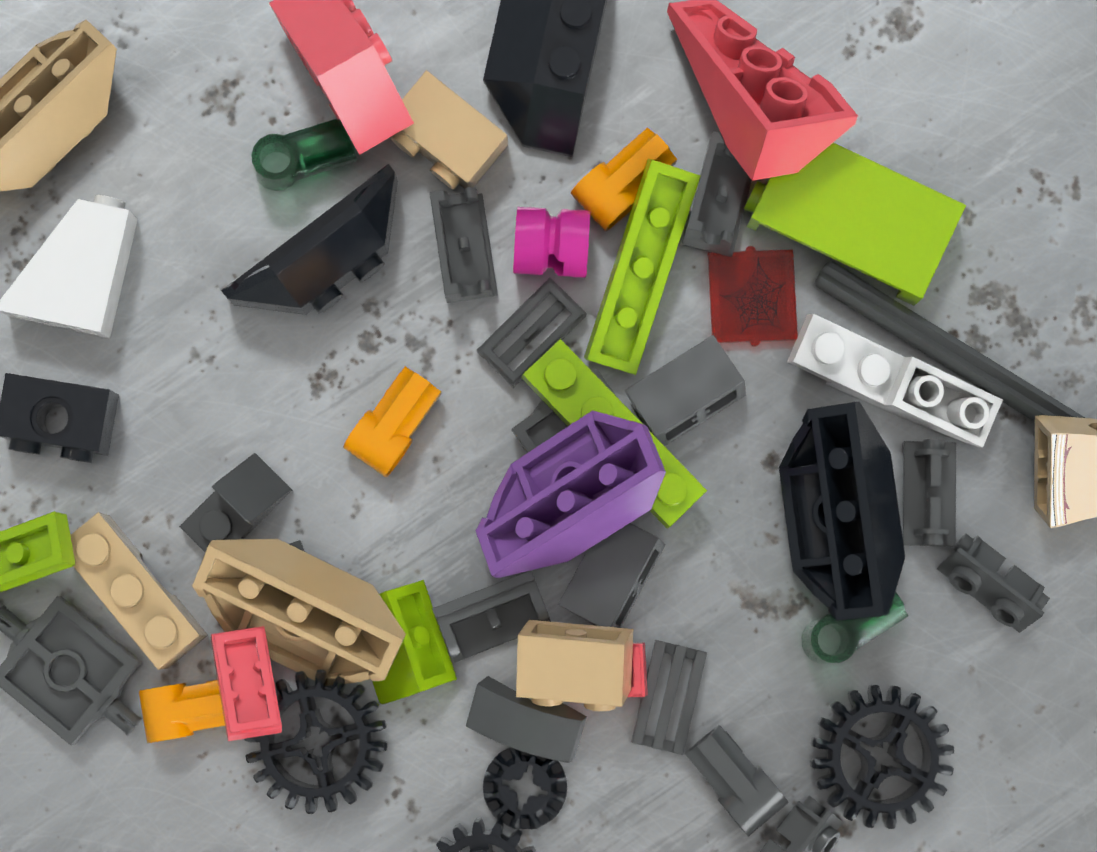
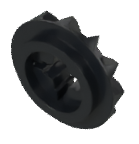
[483,747,567,829]

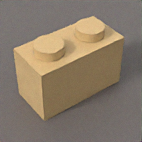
[390,70,508,190]
[516,620,633,711]

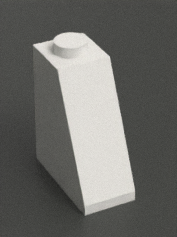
[0,195,138,339]

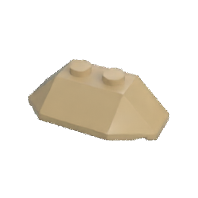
[0,20,117,191]
[192,539,406,686]

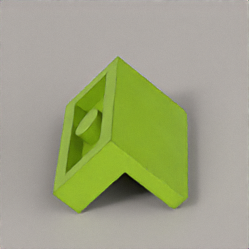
[372,580,457,705]

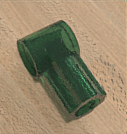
[251,119,357,191]
[802,592,908,664]

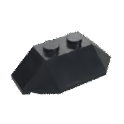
[483,0,607,157]
[221,164,398,315]
[779,401,905,621]

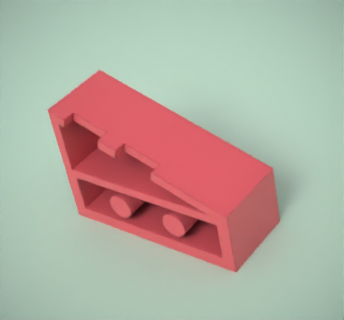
[269,0,414,155]

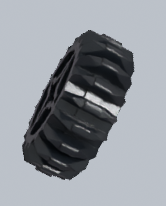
[244,669,388,814]
[810,685,954,829]

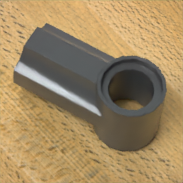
[685,725,789,837]

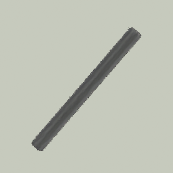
[815,262,1085,422]

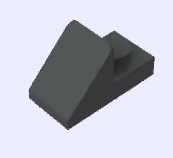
[179,453,292,552]

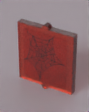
[707,246,798,347]

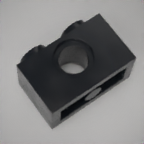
[0,373,119,463]

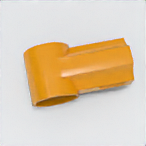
[570,127,677,231]
[343,366,442,478]
[139,680,225,743]

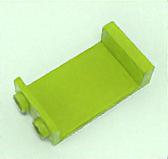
[744,142,966,306]

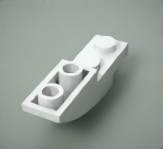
[787,314,1003,448]

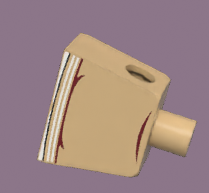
[1034,415,1097,528]

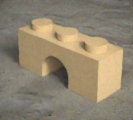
[70,512,208,670]

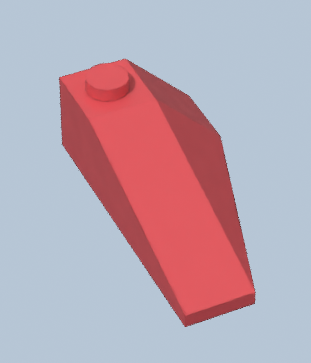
[667,0,858,181]

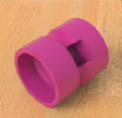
[513,206,590,278]

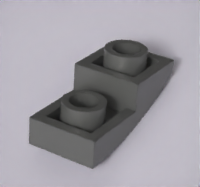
[466,676,587,763]

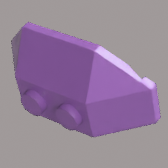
[475,410,666,578]

